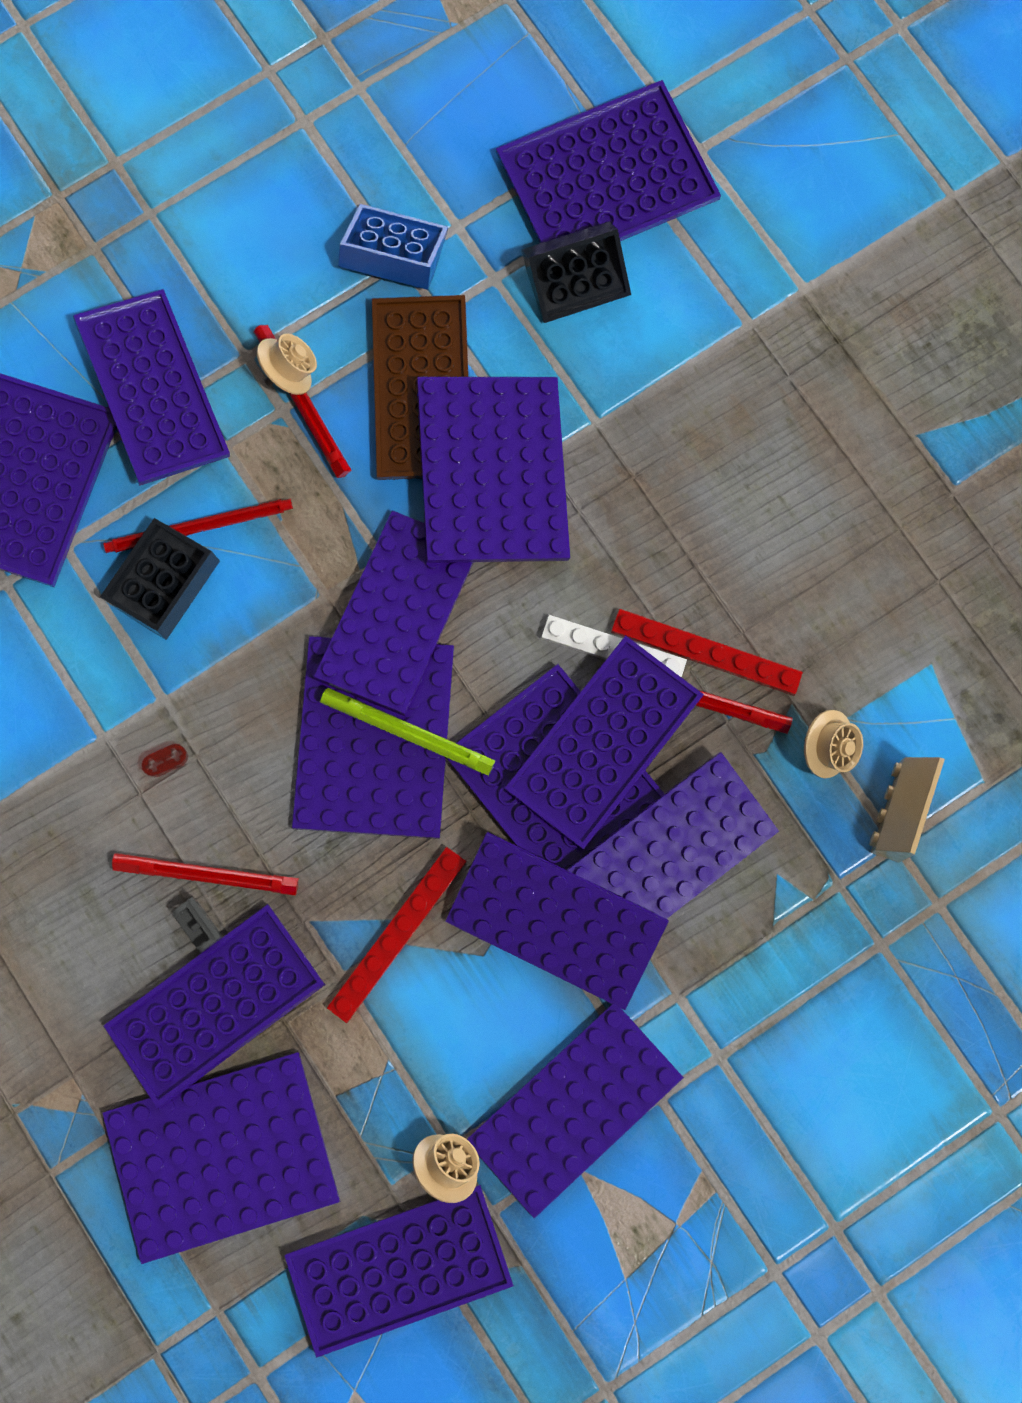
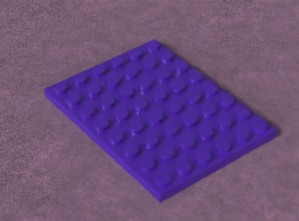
[496,80,721,243]
[0,373,116,587]
[416,377,570,563]
[292,636,454,839]
[446,664,664,870]
[103,1052,341,1264]

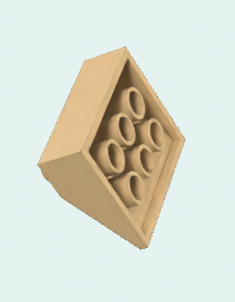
[869,757,945,863]

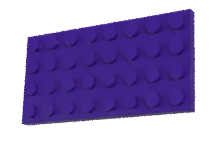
[73,289,230,486]
[314,511,474,716]
[505,635,704,850]
[566,752,779,919]
[445,832,669,1010]
[104,904,325,1109]
[467,1003,684,1218]
[284,1185,514,1358]

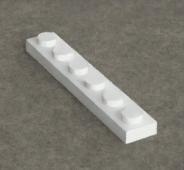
[541,615,687,677]

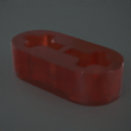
[142,744,188,778]

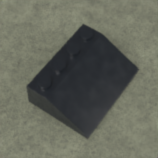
[522,221,631,323]
[100,518,220,640]

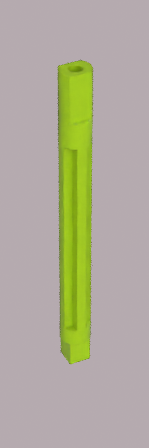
[320,688,495,776]

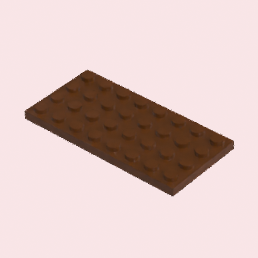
[372,295,468,480]

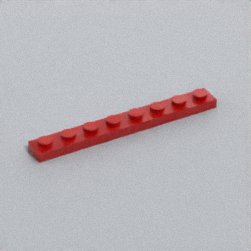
[611,609,803,696]
[327,847,467,1023]

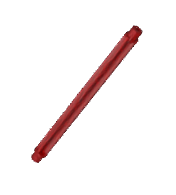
[104,498,293,553]

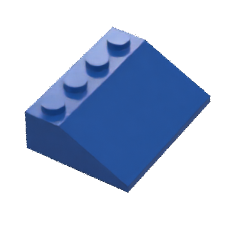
[338,204,448,290]

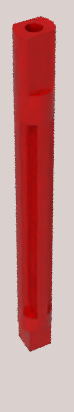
[253,325,352,478]
[696,690,793,734]
[112,853,299,896]

